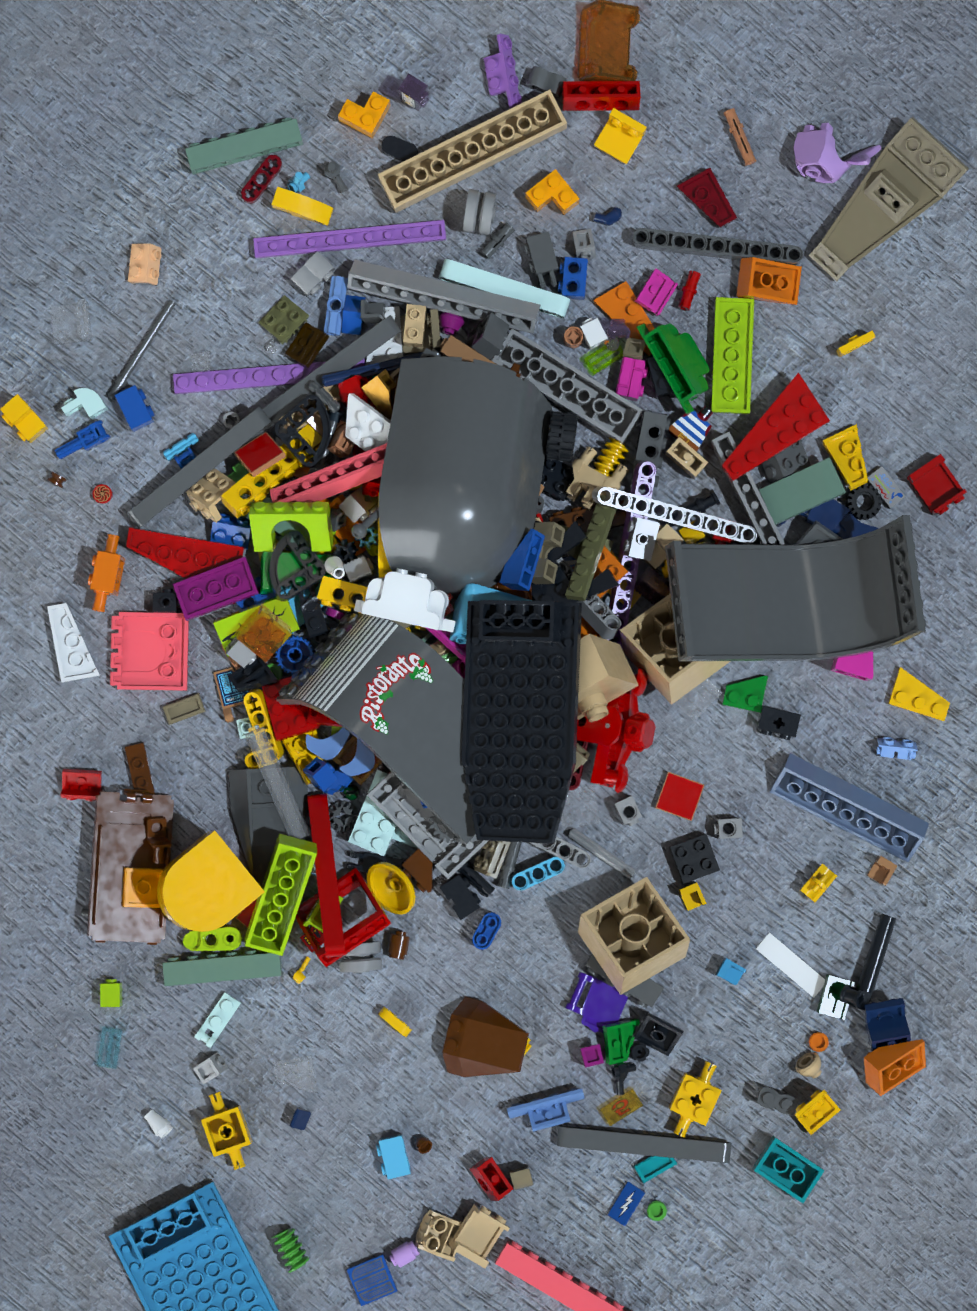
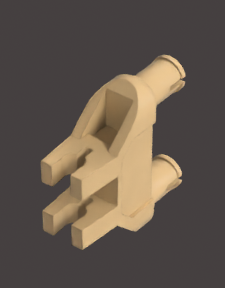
[566,446,629,510]

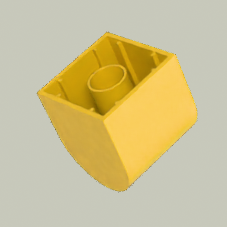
[157,830,265,932]

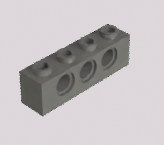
[630,410,671,490]

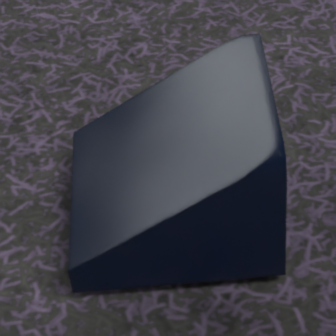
[289,1107,311,1130]

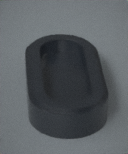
[381,136,418,162]

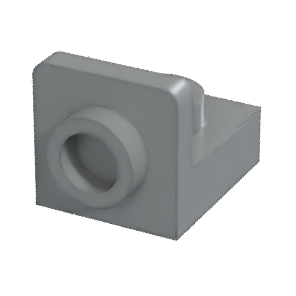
[572,229,596,260]
[193,1052,228,1085]

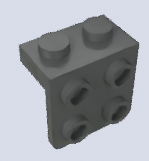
[762,440,811,484]

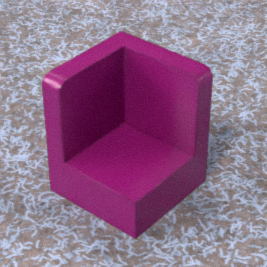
[580,1044,604,1068]

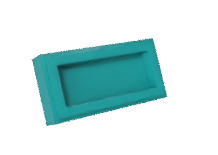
[634,1156,677,1183]

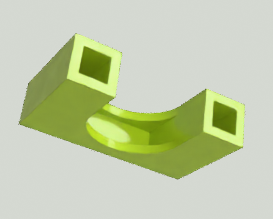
[249,501,334,552]

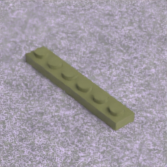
[565,495,619,601]

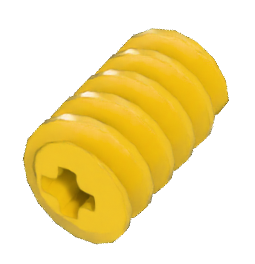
[594,437,629,477]

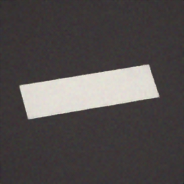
[756,933,825,998]

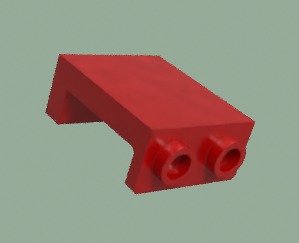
[907,454,967,515]

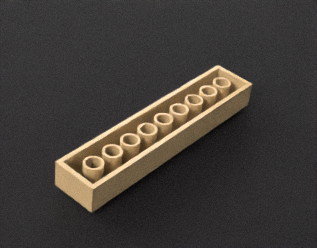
[378,90,567,213]

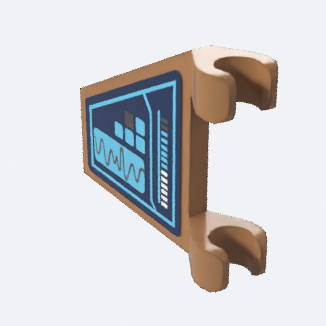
[213,667,261,723]

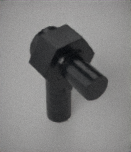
[611,1062,636,1095]

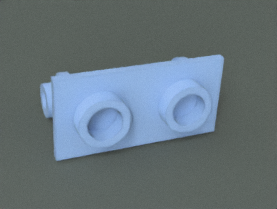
[876,737,918,760]

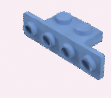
[507,1088,585,1132]

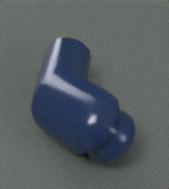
[594,207,622,226]

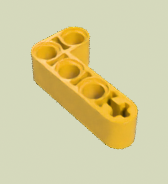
[244,688,284,769]

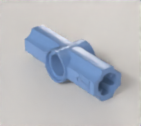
[324,276,348,336]

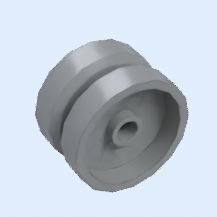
[463,189,496,235]
[339,941,382,973]

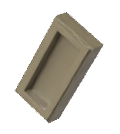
[163,693,206,725]

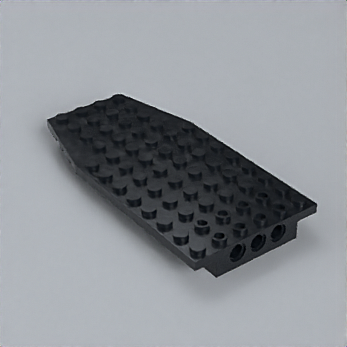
[462,600,582,844]

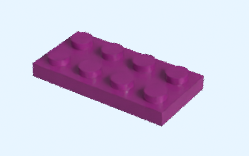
[173,557,259,621]

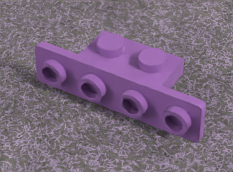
[484,33,522,109]

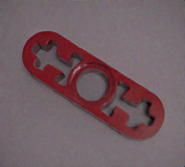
[241,155,282,204]

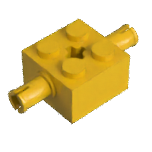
[669,1061,722,1138]
[201,1092,253,1170]

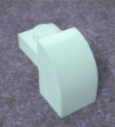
[61,388,108,419]

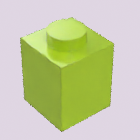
[100,979,122,1007]

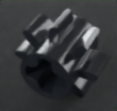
[333,539,359,564]

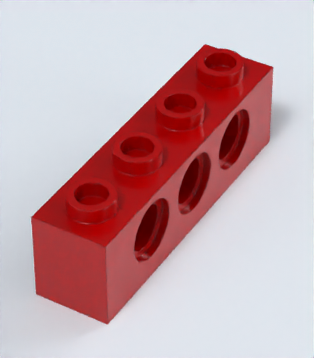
[562,81,641,111]

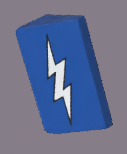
[608,1181,645,1226]

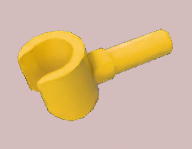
[293,956,311,984]

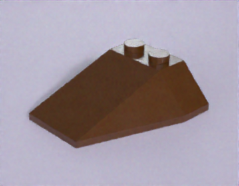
[442,996,529,1077]

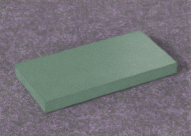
[759,457,846,525]

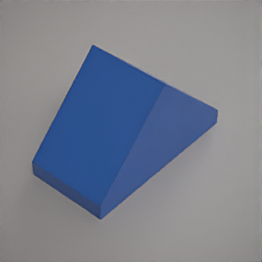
[342,295,366,336]

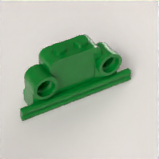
[637,324,709,414]

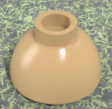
[795,1052,821,1079]

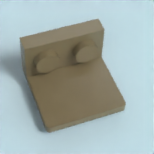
[400,309,441,354]

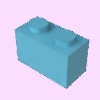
[376,1134,411,1179]

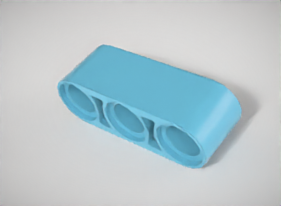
[512,857,565,890]

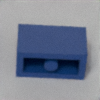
[115,385,155,432]

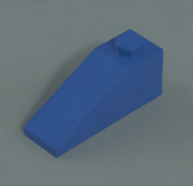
[500,529,545,591]

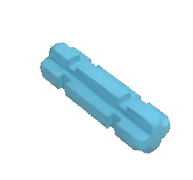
[163,433,199,461]

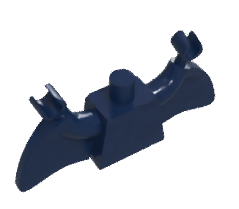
[777,474,879,539]

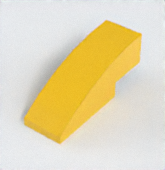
[272,187,334,226]

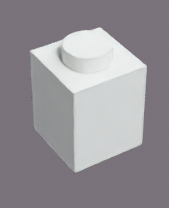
[580,318,608,350]

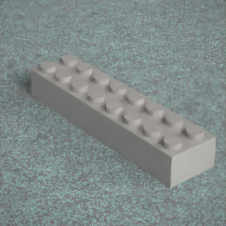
[492,329,643,444]

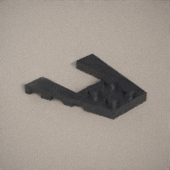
[531,521,620,602]

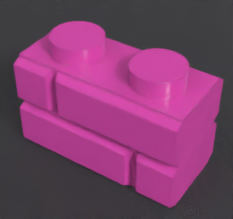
[616,357,648,401]

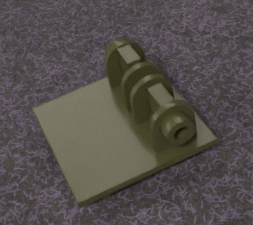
[258,295,309,345]

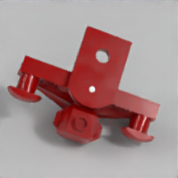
[577,668,656,793]

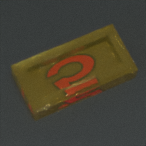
[600,1088,643,1126]

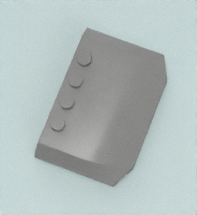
[367,771,488,879]

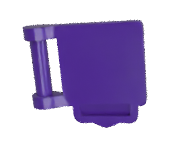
[565,972,628,1033]

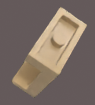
[449,1205,510,1268]

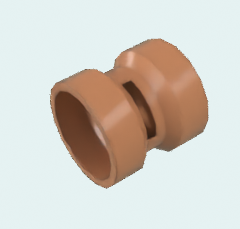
[564,327,583,348]

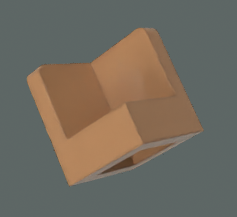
[867,856,897,886]

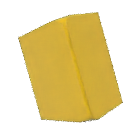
[679,520,705,544]

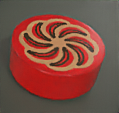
[93,484,113,504]

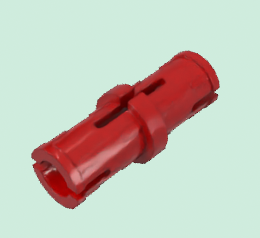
[678,270,701,311]

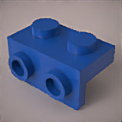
[210,513,251,549]

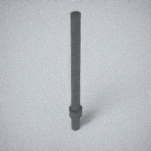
[108,300,176,400]

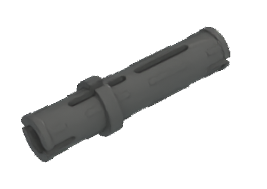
[497,842,522,889]

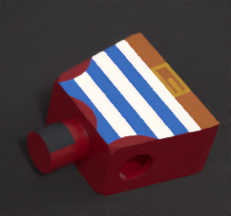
[667,406,713,452]

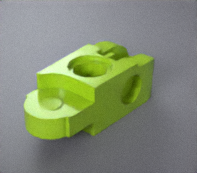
[183,926,243,951]

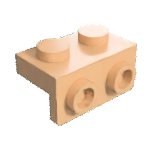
[128,243,161,285]

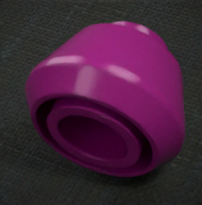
[439,312,464,335]

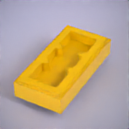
[836,330,875,357]

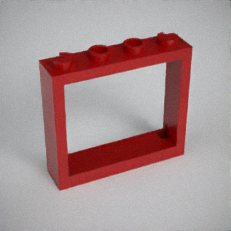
[295,868,392,967]

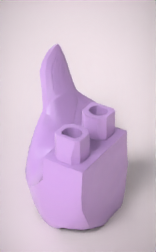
[794,123,881,183]

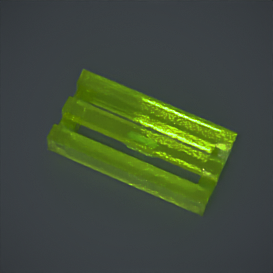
[583,338,623,376]

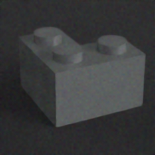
[465,312,509,360]

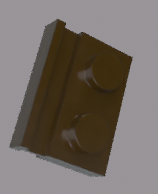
[285,322,329,368]

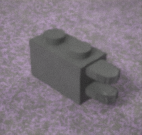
[524,231,559,290]

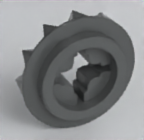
[329,801,359,832]

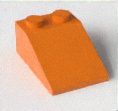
[736,257,802,305]
[864,1039,926,1096]

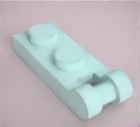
[194,992,241,1048]

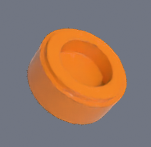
[809,1032,829,1052]

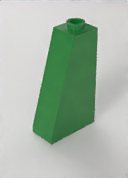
[260,551,333,594]

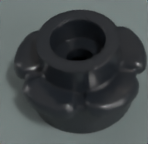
[630,1042,649,1062]

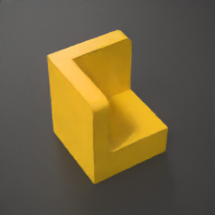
[678,882,706,911]

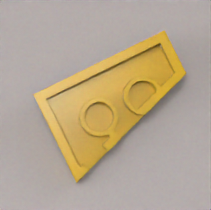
[888,667,950,722]
[282,730,323,785]

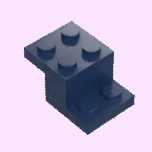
[865,998,911,1051]

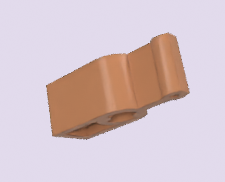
[327,423,355,458]

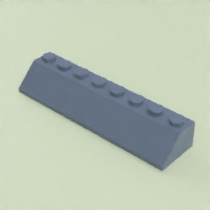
[770,753,929,862]

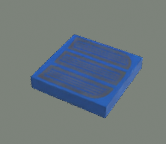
[347,1254,398,1306]

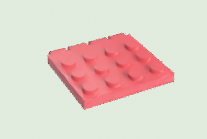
[110,612,189,691]

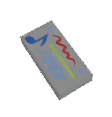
[868,467,906,509]

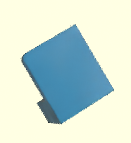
[716,958,746,985]

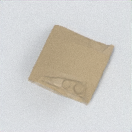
[415,1210,462,1262]

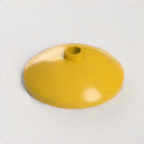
[367,862,415,915]

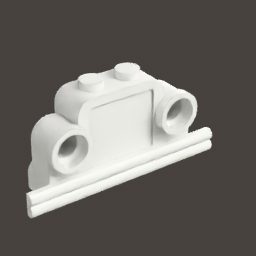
[354,568,456,633]

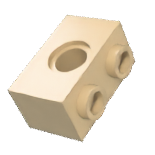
[403,304,427,348]
[665,437,708,479]

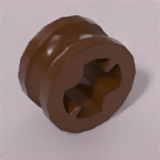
[47,472,67,488]

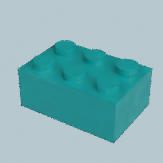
[752,1135,825,1203]

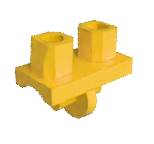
[800,863,837,903]

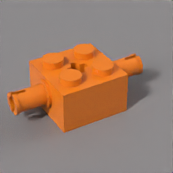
[88,534,125,612]

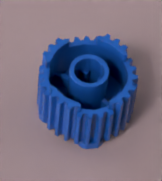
[275,636,315,675]

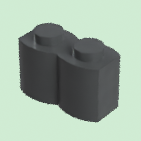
[755,1086,798,1115]

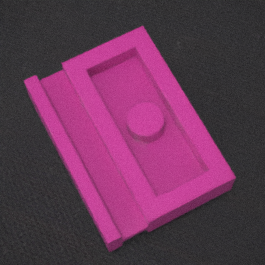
[635,268,678,316]

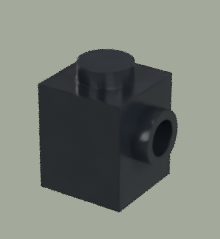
[153,589,181,613]

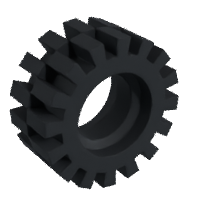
[846,484,882,520]

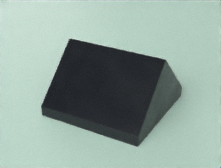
[634,1011,684,1056]

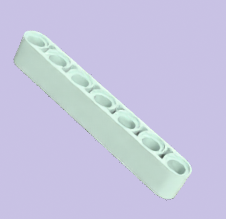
[439,259,570,318]

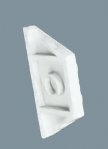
[345,393,391,451]

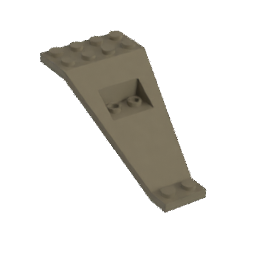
[809,117,969,282]

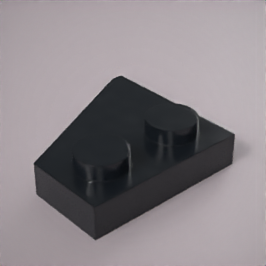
[228,654,278,693]

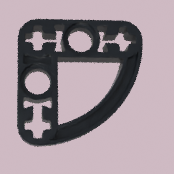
[274,395,331,468]
[268,531,326,602]

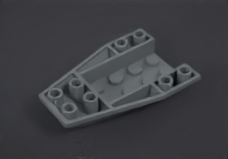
[229,767,308,886]

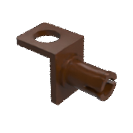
[147,817,172,864]

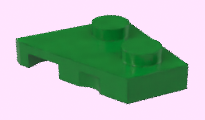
[722,676,768,713]
[603,1018,640,1065]

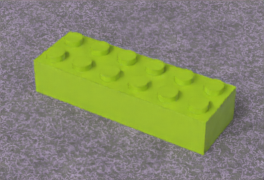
[245,834,317,956]

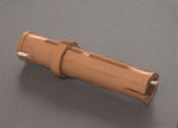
[724,108,757,166]

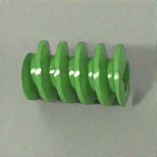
[271,1228,309,1273]

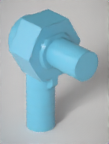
[287,172,310,193]

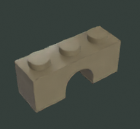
[532,522,565,584]

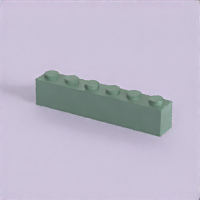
[185,117,303,175]
[163,950,283,986]

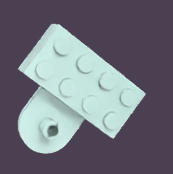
[348,770,417,856]

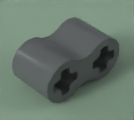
[526,66,567,98]

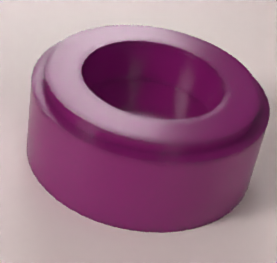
[324,606,345,620]

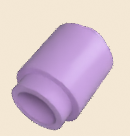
[389,1240,420,1268]

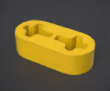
[378,1006,412,1037]

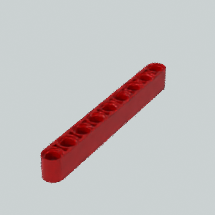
[307,793,346,958]

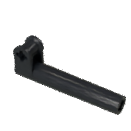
[840,914,896,1011]

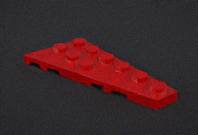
[722,372,830,482]
[126,527,244,604]

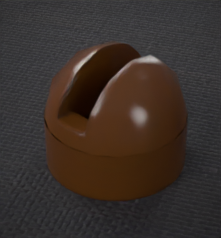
[415,1136,432,1154]

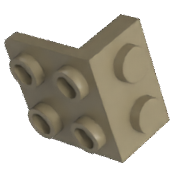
[474,841,511,879]

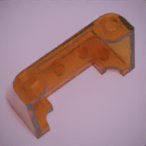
[577,0,640,81]

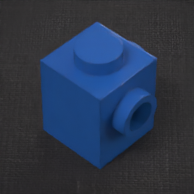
[303,757,337,792]

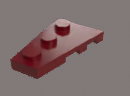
[677,168,738,228]

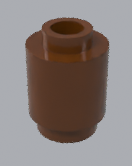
[388,930,410,960]

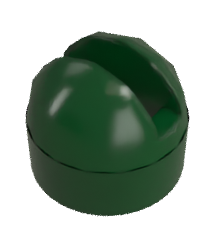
[344,785,359,800]

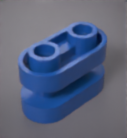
[472,912,501,950]

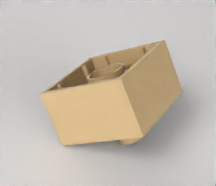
[620,593,730,705]
[578,634,638,722]
[578,877,690,995]

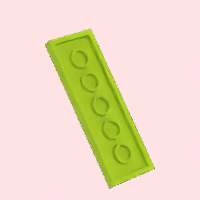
[711,297,754,414]

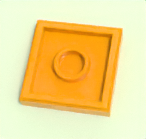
[122,868,164,908]

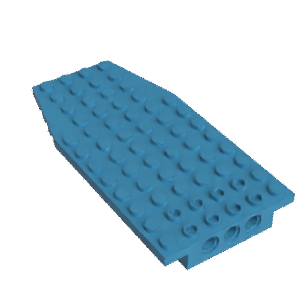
[108,1181,279,1311]

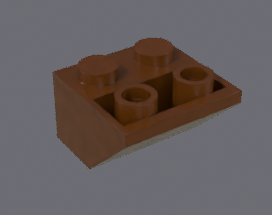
[402,849,433,893]

